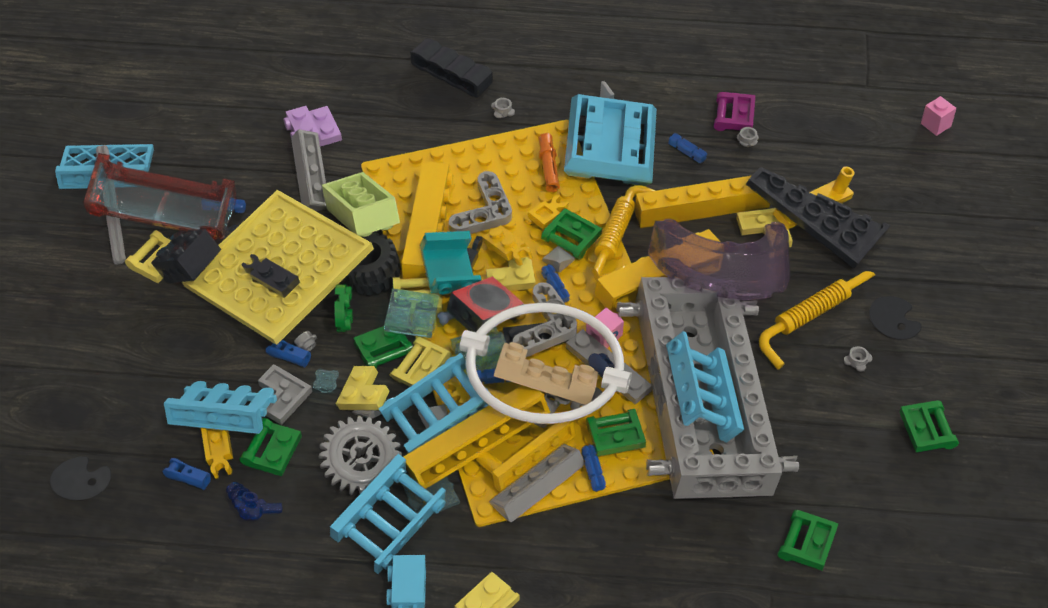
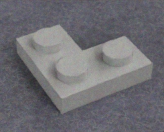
[258,364,312,425]

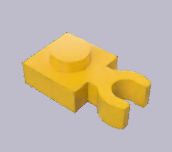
[528,194,569,230]

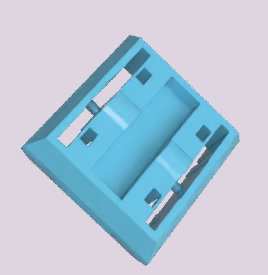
[564,94,657,186]

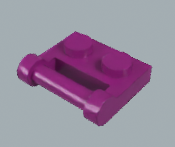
[714,92,755,131]

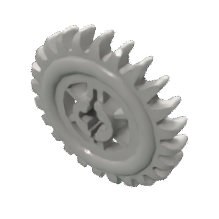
[319,416,402,495]

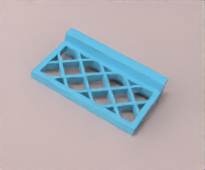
[55,144,154,189]

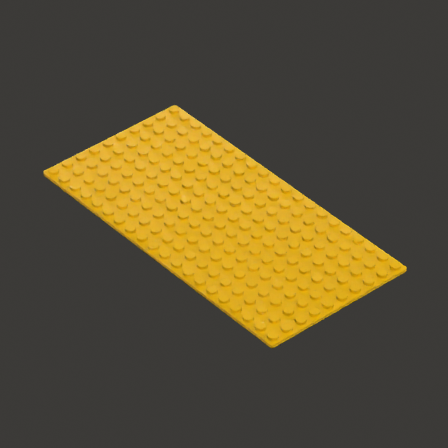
[361,120,714,527]

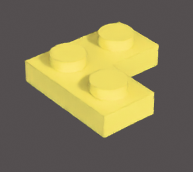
[736,208,793,250]
[486,247,536,291]
[336,366,389,410]

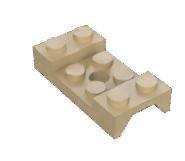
[494,342,598,405]

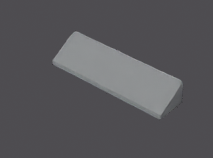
[291,129,327,211]
[489,444,585,522]

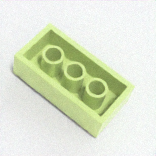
[322,172,400,237]

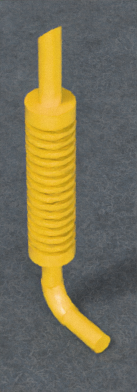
[592,185,656,279]
[759,271,875,370]

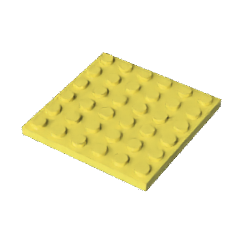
[182,190,374,345]

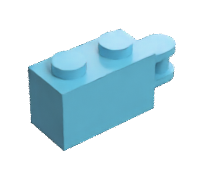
[387,555,426,608]

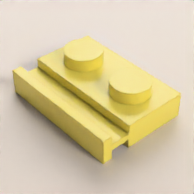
[455,572,520,608]

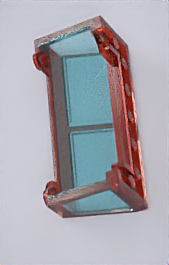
[84,153,237,240]

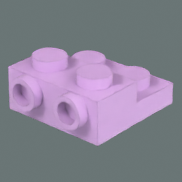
[284,106,342,147]

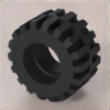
[345,232,401,295]

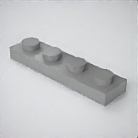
[566,329,652,404]

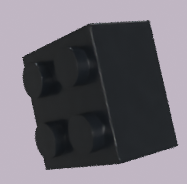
[151,229,222,283]

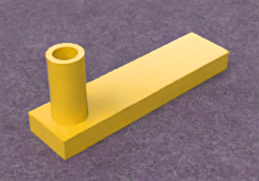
[773,167,854,229]
[477,420,576,492]

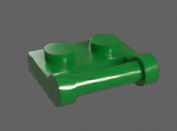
[541,208,602,260]
[353,321,413,369]
[899,401,959,452]
[586,409,646,457]
[239,418,302,476]
[778,510,838,571]

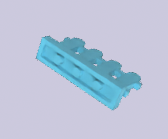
[164,381,277,434]

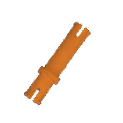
[538,133,560,192]

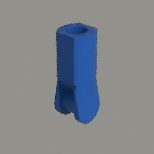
[266,340,311,368]
[163,458,211,490]

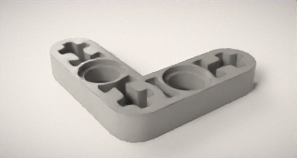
[449,171,512,234]
[513,282,577,357]

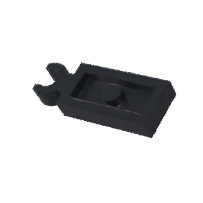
[241,254,300,298]

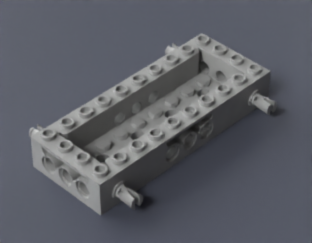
[616,277,799,499]

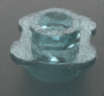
[313,369,339,393]

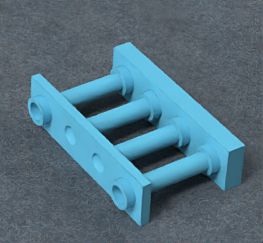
[666,331,744,443]
[378,353,489,453]
[330,454,446,574]

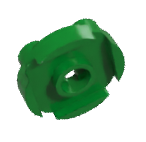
[335,284,353,332]

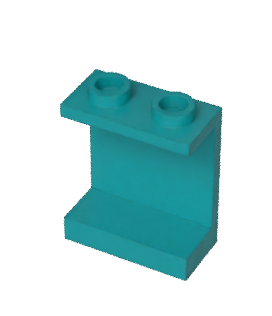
[420,231,481,295]

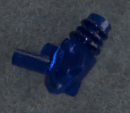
[226,482,282,520]

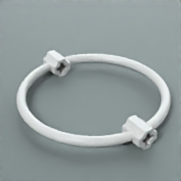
[460,303,632,424]

